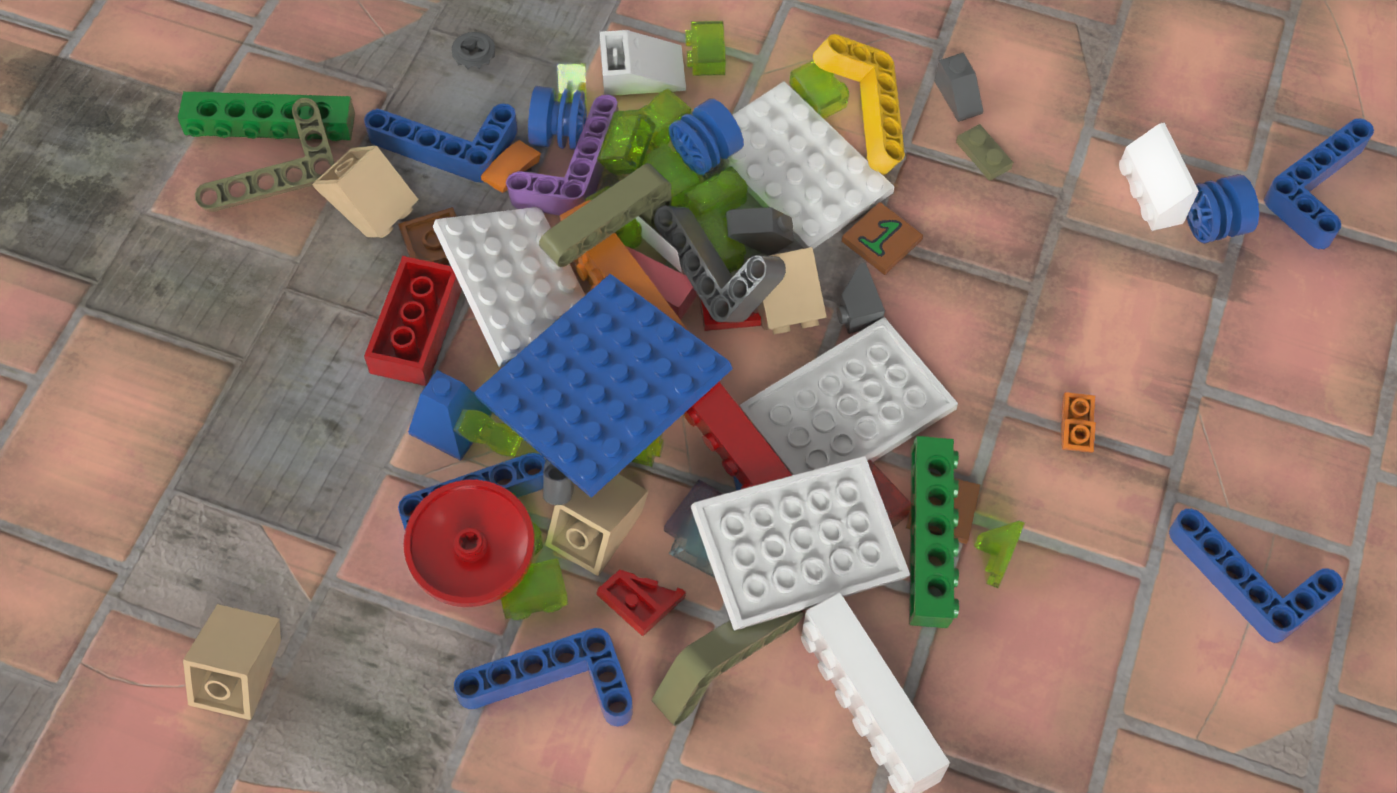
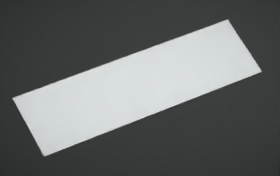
[628,216,682,273]

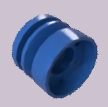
[528,86,587,150]
[669,99,744,175]
[1187,174,1259,244]

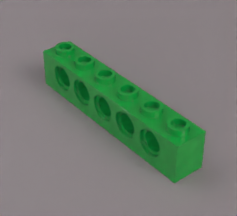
[178,91,355,141]
[909,436,959,628]

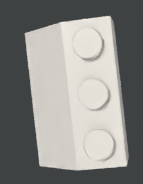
[1119,123,1199,231]

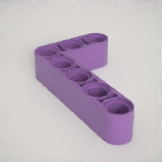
[506,95,621,215]

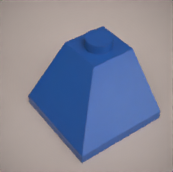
[408,370,493,461]

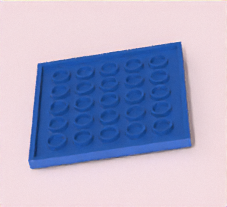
[474,274,733,498]

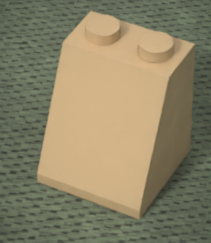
[312,146,419,238]
[745,247,827,335]
[545,474,648,576]
[183,604,281,720]

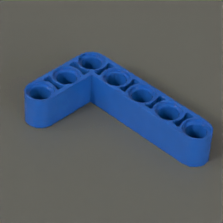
[364,103,518,183]
[1264,118,1374,249]
[398,453,546,529]
[1169,508,1343,643]
[454,628,633,727]

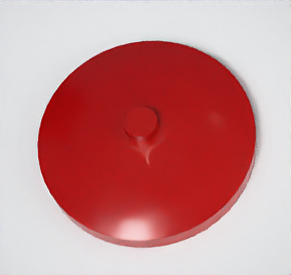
[403,480,535,607]

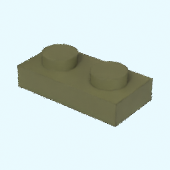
[956,124,1014,181]

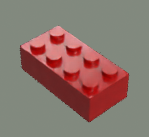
[364,256,462,386]

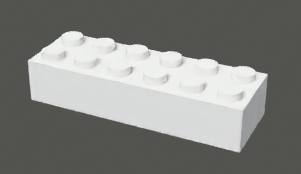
[801,593,950,793]

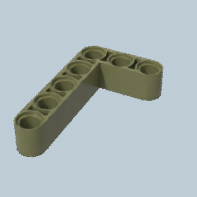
[195,98,335,212]
[539,164,671,267]
[652,610,804,726]

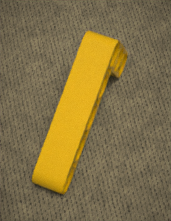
[813,34,905,176]

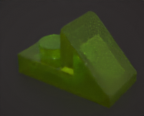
[558,63,587,108]
[974,521,1025,588]

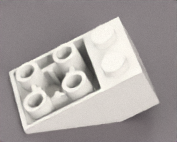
[600,30,686,96]

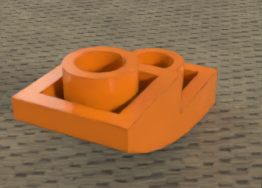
[481,140,541,193]
[1061,392,1096,453]

